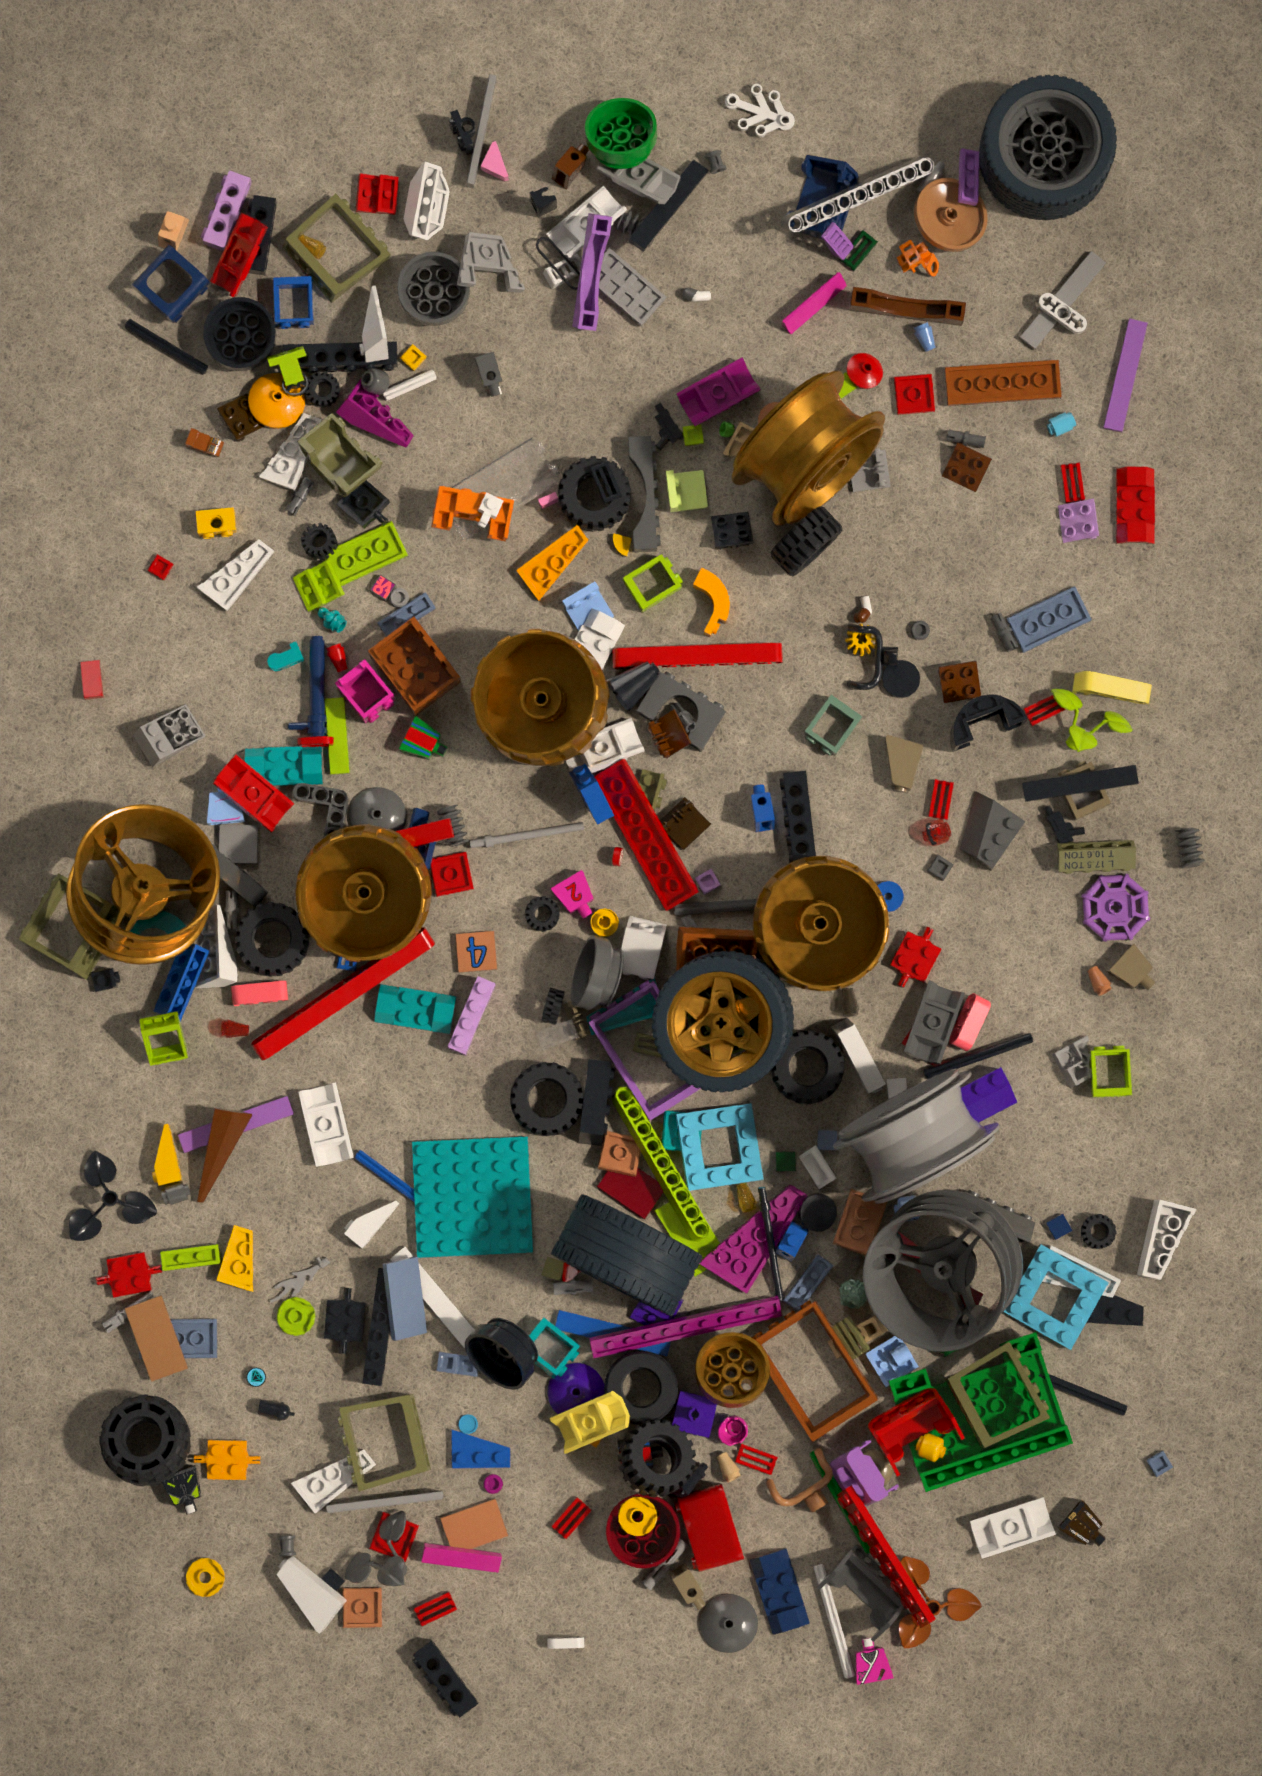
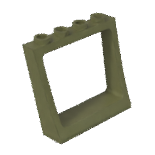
[282,193,391,303]
[945,1342,1050,1449]
[338,1394,431,1492]

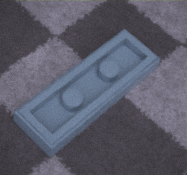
[377,592,436,637]
[783,1254,833,1312]

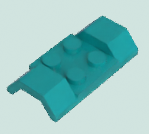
[245,747,323,786]
[374,984,457,1034]

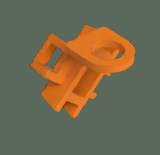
[896,240,939,276]

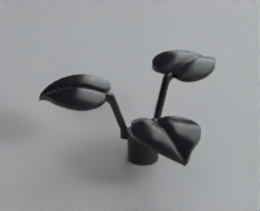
[69,1151,157,1241]

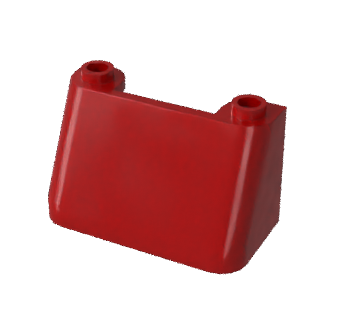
[674,1484,744,1572]

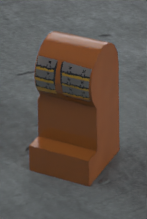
[185,428,224,457]

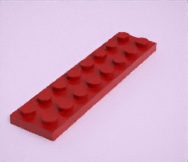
[594,759,699,911]
[837,1485,936,1628]

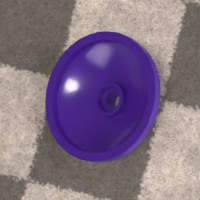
[547,1363,605,1414]

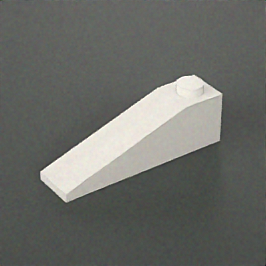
[359,285,388,362]
[195,905,237,988]

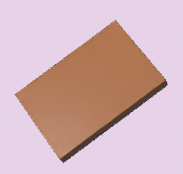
[833,1189,888,1255]
[440,1499,508,1549]

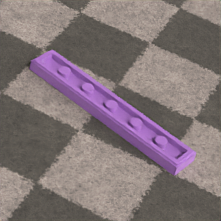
[1103,318,1148,433]
[178,1096,294,1153]

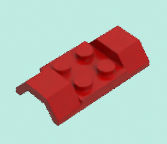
[210,213,268,297]
[1116,466,1155,544]
[212,755,295,833]

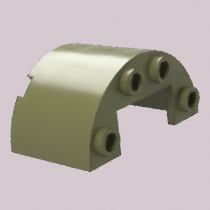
[297,413,383,497]

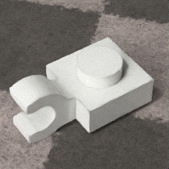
[478,492,504,528]

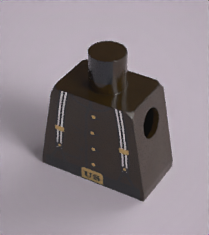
[1057,1500,1106,1547]

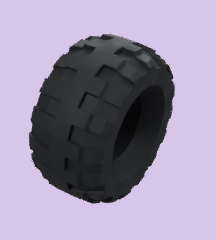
[99,1394,191,1487]

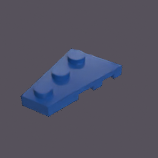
[452,1430,510,1468]

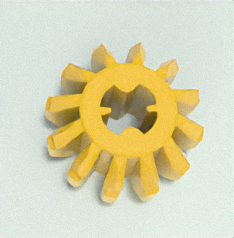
[845,624,875,656]

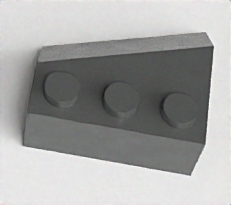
[960,791,1025,870]

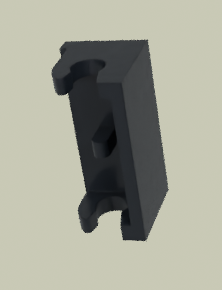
[529,187,557,217]

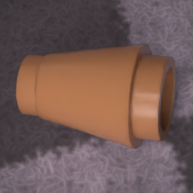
[1087,966,1112,996]

